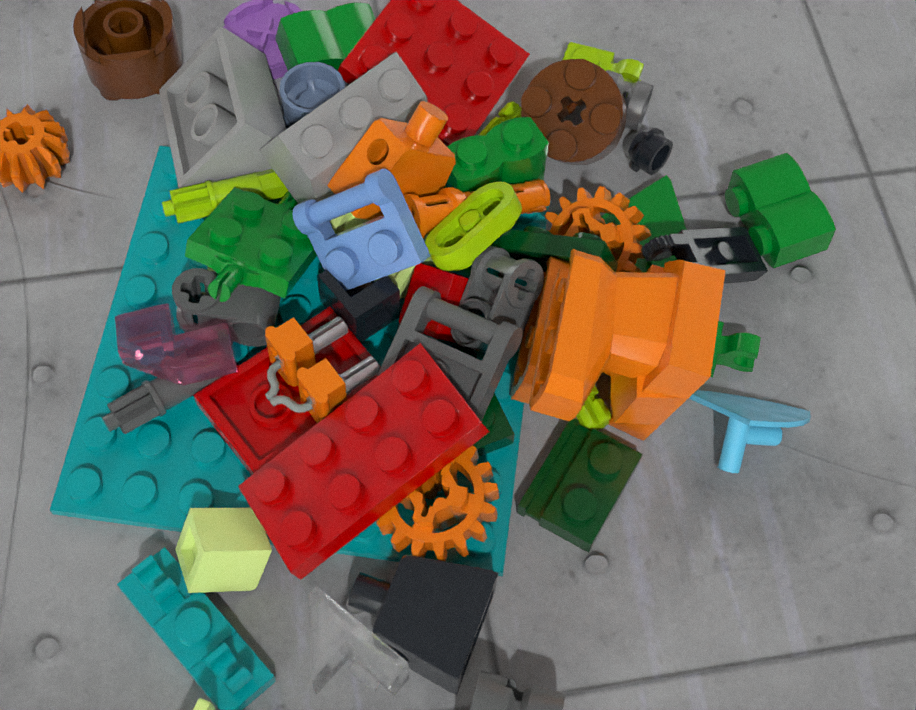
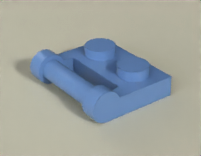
[293,169,431,291]

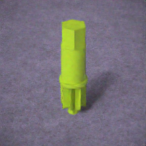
[162,169,288,224]

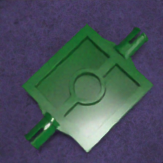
[185,187,317,302]

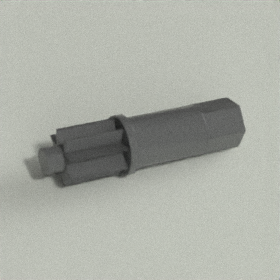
[102,346,232,434]

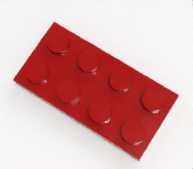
[238,343,489,580]

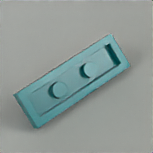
[117,547,276,710]

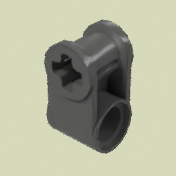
[451,246,544,353]
[172,268,281,347]

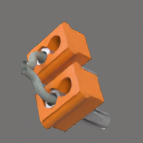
[265,317,380,423]

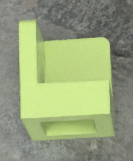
[175,508,272,593]

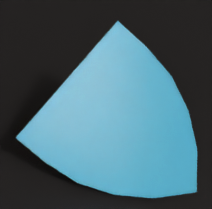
[689,390,811,473]

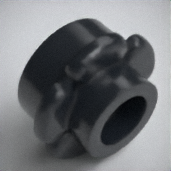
[628,128,673,175]

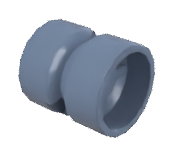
[279,62,345,129]

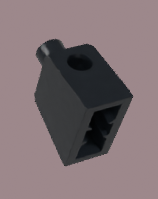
[348,555,498,695]

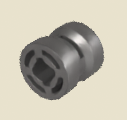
[606,70,654,131]

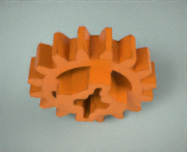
[545,186,651,273]
[376,445,500,562]

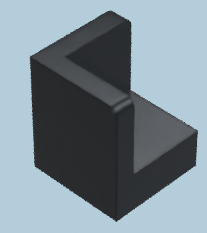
[317,270,400,343]

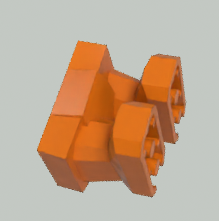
[510,249,726,441]

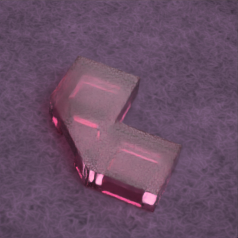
[115,303,238,386]

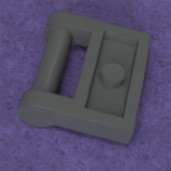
[377,286,523,421]

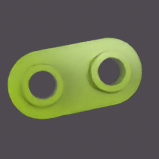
[425,182,522,271]

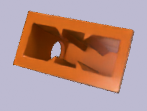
[327,101,456,220]

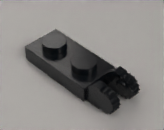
[641,227,768,284]

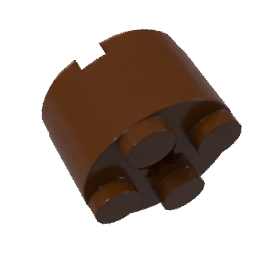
[73,0,182,101]
[521,59,627,165]

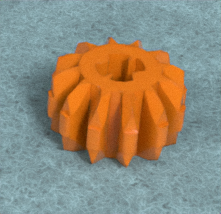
[0,104,70,193]

